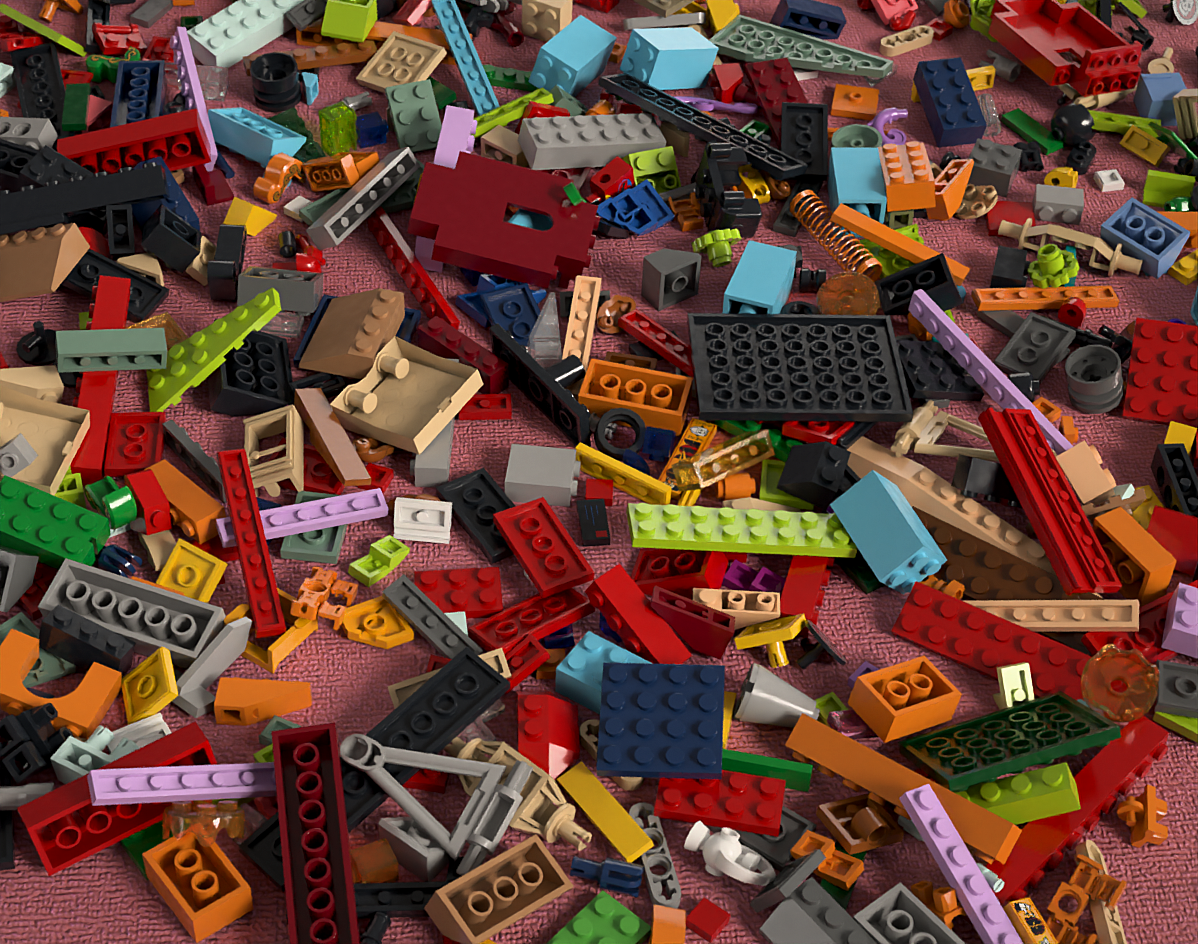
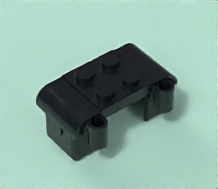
[695,141,762,238]

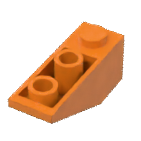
[214,677,312,726]

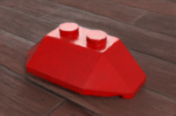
[517,690,580,782]

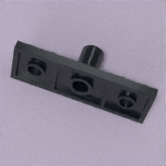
[489,323,592,447]

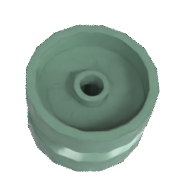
[831,124,882,148]

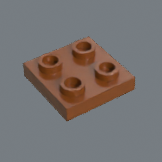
[816,793,904,855]

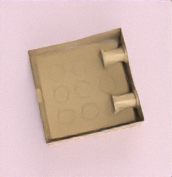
[330,336,483,455]
[0,385,90,496]

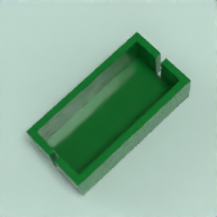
[0,475,111,570]

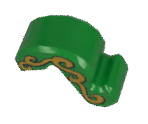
[85,46,141,84]
[84,476,137,530]

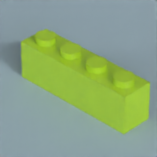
[954,762,1081,825]

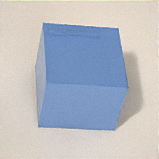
[1133,73,1187,126]

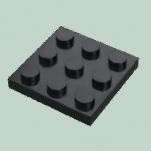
[896,339,984,402]

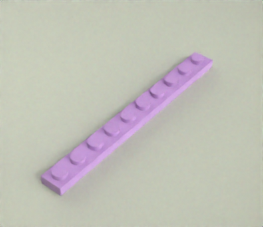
[908,289,1074,455]

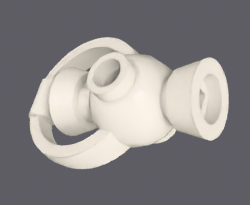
[684,821,776,886]

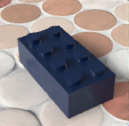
[913,57,987,148]

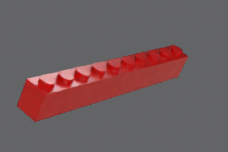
[70,275,131,486]
[957,713,1169,926]

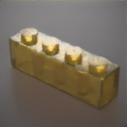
[671,429,775,491]

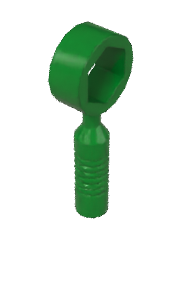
[563,182,587,206]

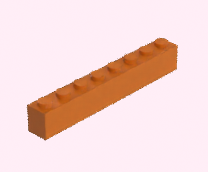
[296,16,472,66]
[785,713,1022,865]

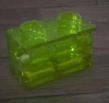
[319,101,358,156]

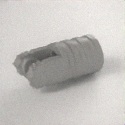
[978,49,1021,82]

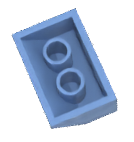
[1100,197,1190,279]

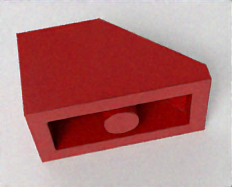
[124,469,172,535]

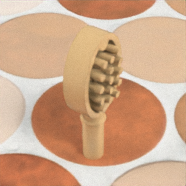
[1146,47,1174,74]

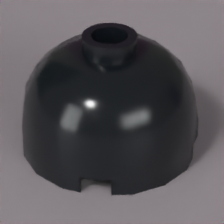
[1050,100,1095,147]

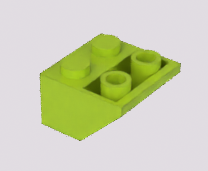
[321,0,377,43]
[621,146,681,194]

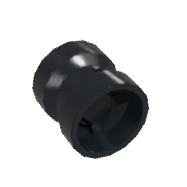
[799,268,826,293]

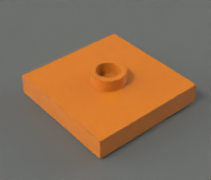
[831,84,880,121]

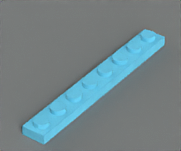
[432,0,500,116]

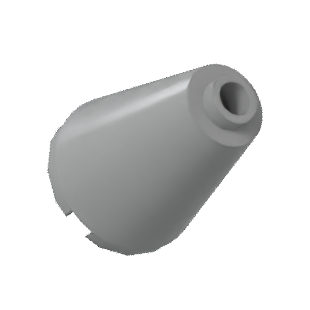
[733,663,820,728]

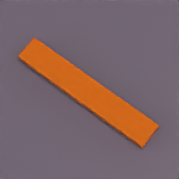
[830,203,970,286]
[971,286,1120,311]

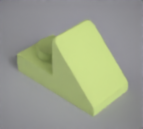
[993,662,1034,710]

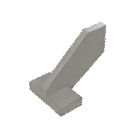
[172,617,252,718]

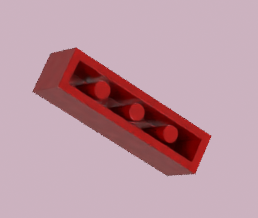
[776,555,836,638]
[585,563,692,664]

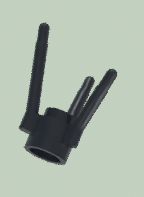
[1118,2,1154,51]

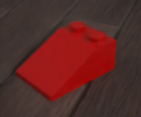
[630,548,728,600]

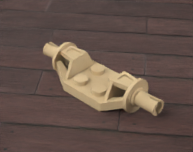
[998,218,1143,277]
[442,737,592,851]

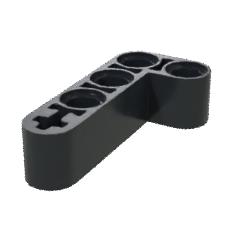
[207,224,247,301]

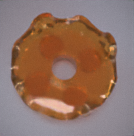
[816,271,880,315]
[1080,644,1159,723]
[162,800,245,847]

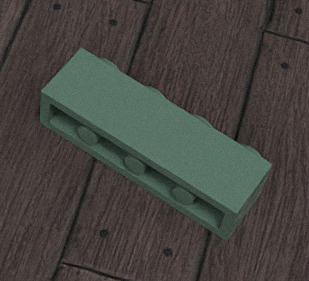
[56,328,167,373]

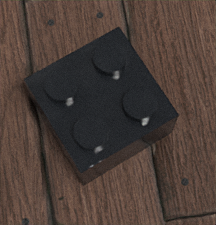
[141,204,201,274]

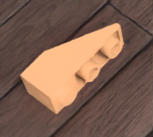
[692,588,780,630]

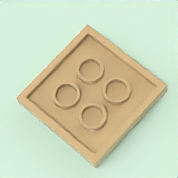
[356,32,447,93]

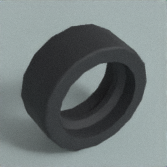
[594,408,647,462]

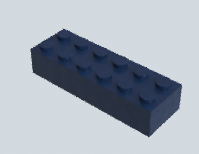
[110,60,167,127]

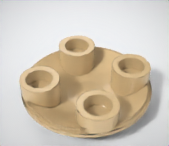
[954,184,998,219]

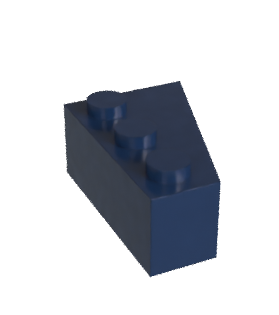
[769,0,847,40]

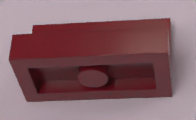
[192,164,235,206]

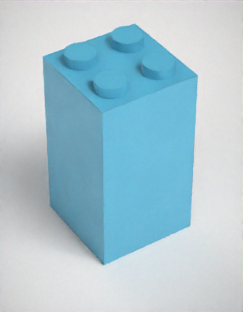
[528,15,617,97]
[620,27,719,90]
[827,147,887,237]
[722,240,797,314]
[830,470,947,595]

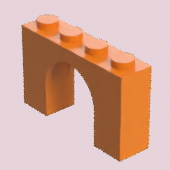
[0,629,122,740]

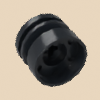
[250,52,302,112]

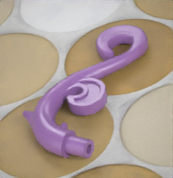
[673,96,759,114]
[866,107,908,147]

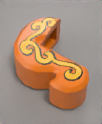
[253,152,306,204]

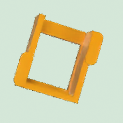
[224,588,318,674]

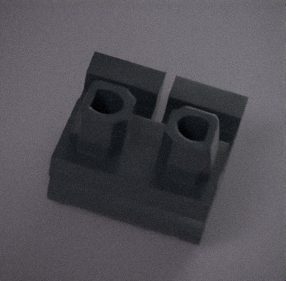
[0,703,75,784]

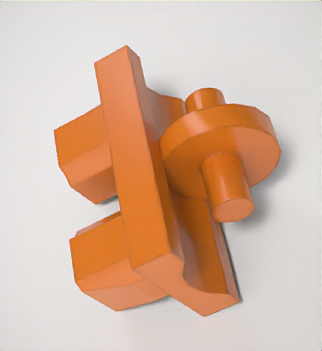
[1117,784,1168,848]
[910,880,967,930]

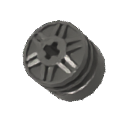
[1065,345,1124,414]

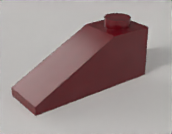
[650,586,736,659]

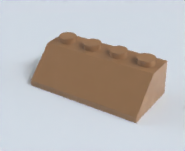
[424,834,574,944]

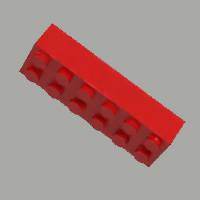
[57,108,211,174]
[17,721,218,876]

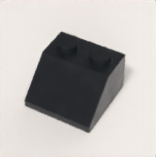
[776,441,851,510]

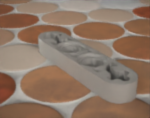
[623,12,706,31]
[629,803,681,909]

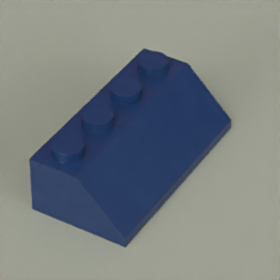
[131,156,200,232]

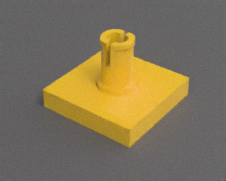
[734,614,806,668]

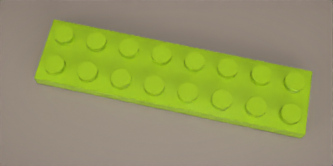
[626,503,857,558]

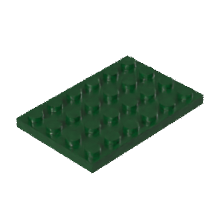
[898,691,1121,792]

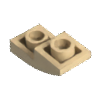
[139,530,176,572]

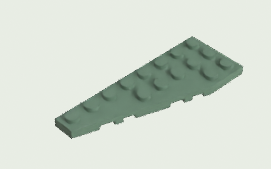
[709,14,893,78]

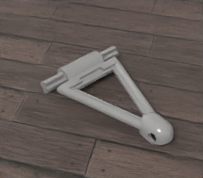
[340,734,533,876]

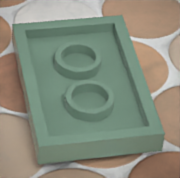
[385,79,442,154]
[280,491,348,564]

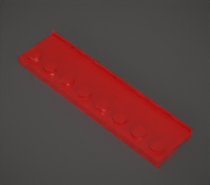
[978,407,1122,595]

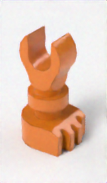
[920,574,965,600]

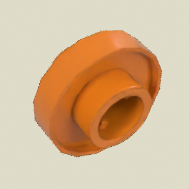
[943,0,970,29]

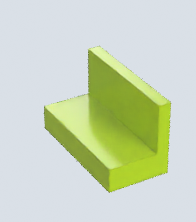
[1142,170,1195,208]

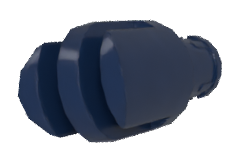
[90,540,143,578]
[570,856,644,898]

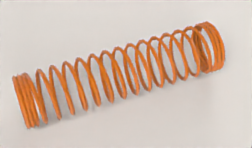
[789,190,882,287]

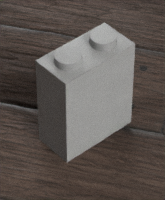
[505,444,581,507]

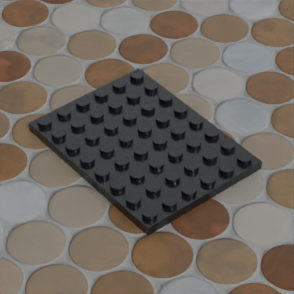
[687,313,913,422]

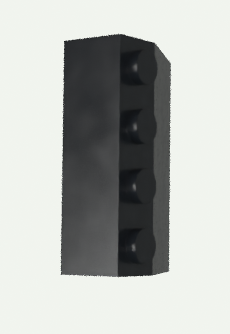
[207,318,294,417]

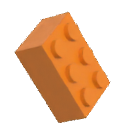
[1092,506,1177,608]
[848,656,962,743]
[142,822,254,943]

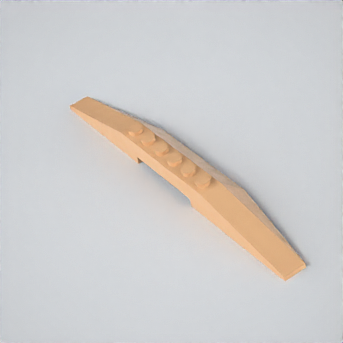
[847,437,1152,673]

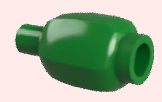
[1164,196,1197,212]

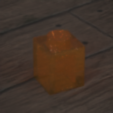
[350,838,399,883]

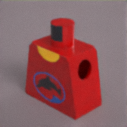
[584,156,635,205]

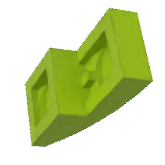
[348,535,410,587]

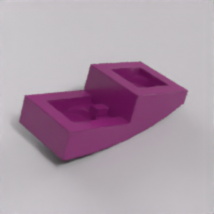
[722,559,786,593]

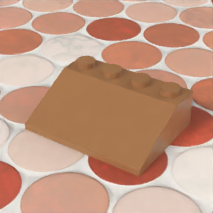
[0,223,90,302]
[299,288,405,379]

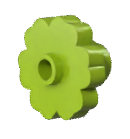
[691,229,742,268]
[1028,244,1079,289]

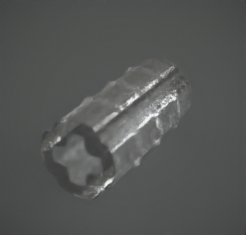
[977,94,1002,137]

